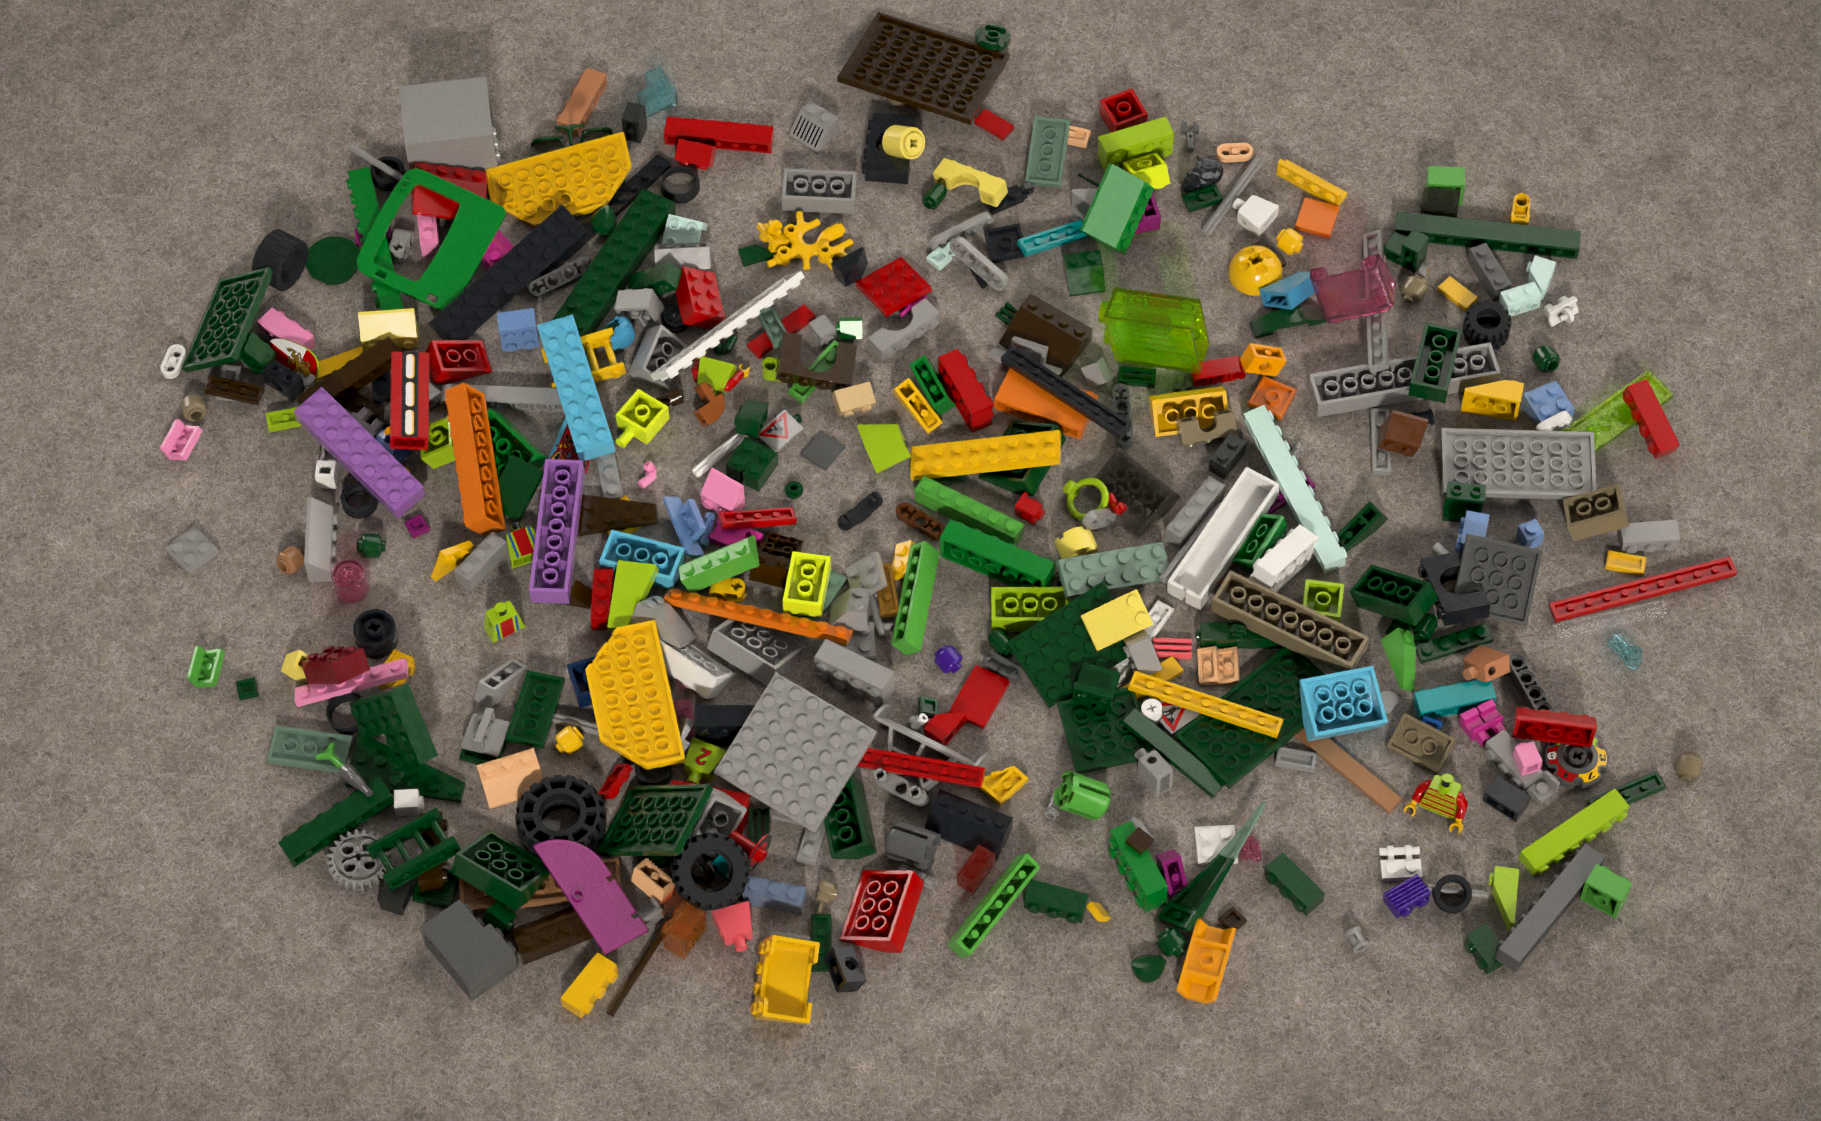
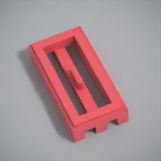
[1153,638,1192,659]

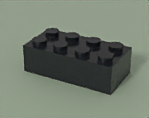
[694,705,755,746]

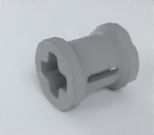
[1344,927,1370,954]

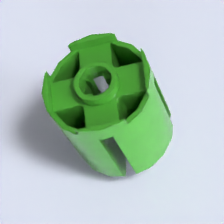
[1054,770,1111,820]

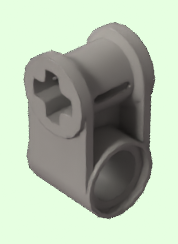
[389,228,415,264]

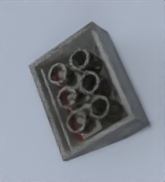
[1083,447,1181,538]

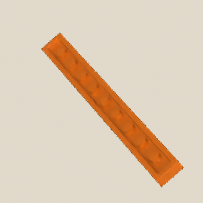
[663,588,853,645]

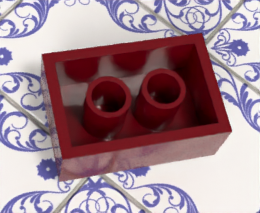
[301,646,370,684]

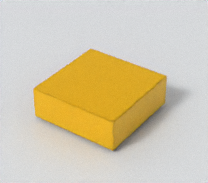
[1086,902,1111,922]

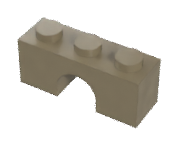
[1176,409,1238,447]

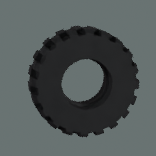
[515,775,607,857]

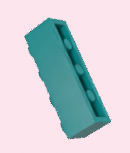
[1413,679,1497,721]

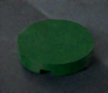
[975,24,1010,50]

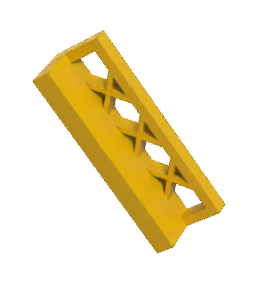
[1276,159,1348,206]

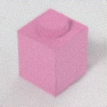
[1513,741,1542,776]

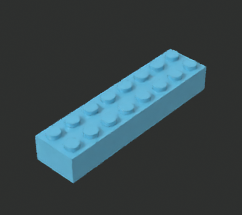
[537,314,616,462]

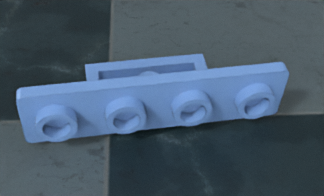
[663,496,707,557]

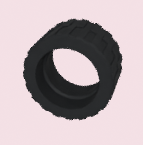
[252,229,309,291]

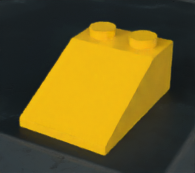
[1461,380,1524,422]

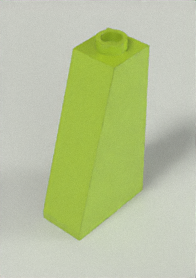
[607,560,659,633]

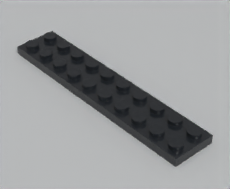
[428,204,587,340]

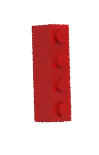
[1622,379,1680,459]

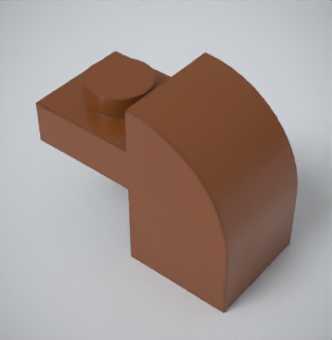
[693,382,725,427]

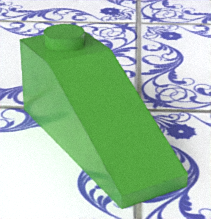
[1381,628,1416,692]

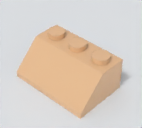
[476,748,543,809]

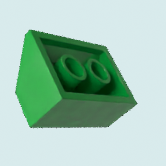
[1232,513,1287,574]

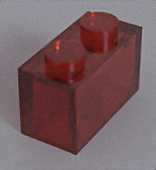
[957,844,995,894]

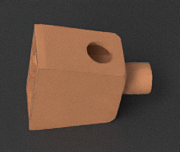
[1462,645,1510,682]

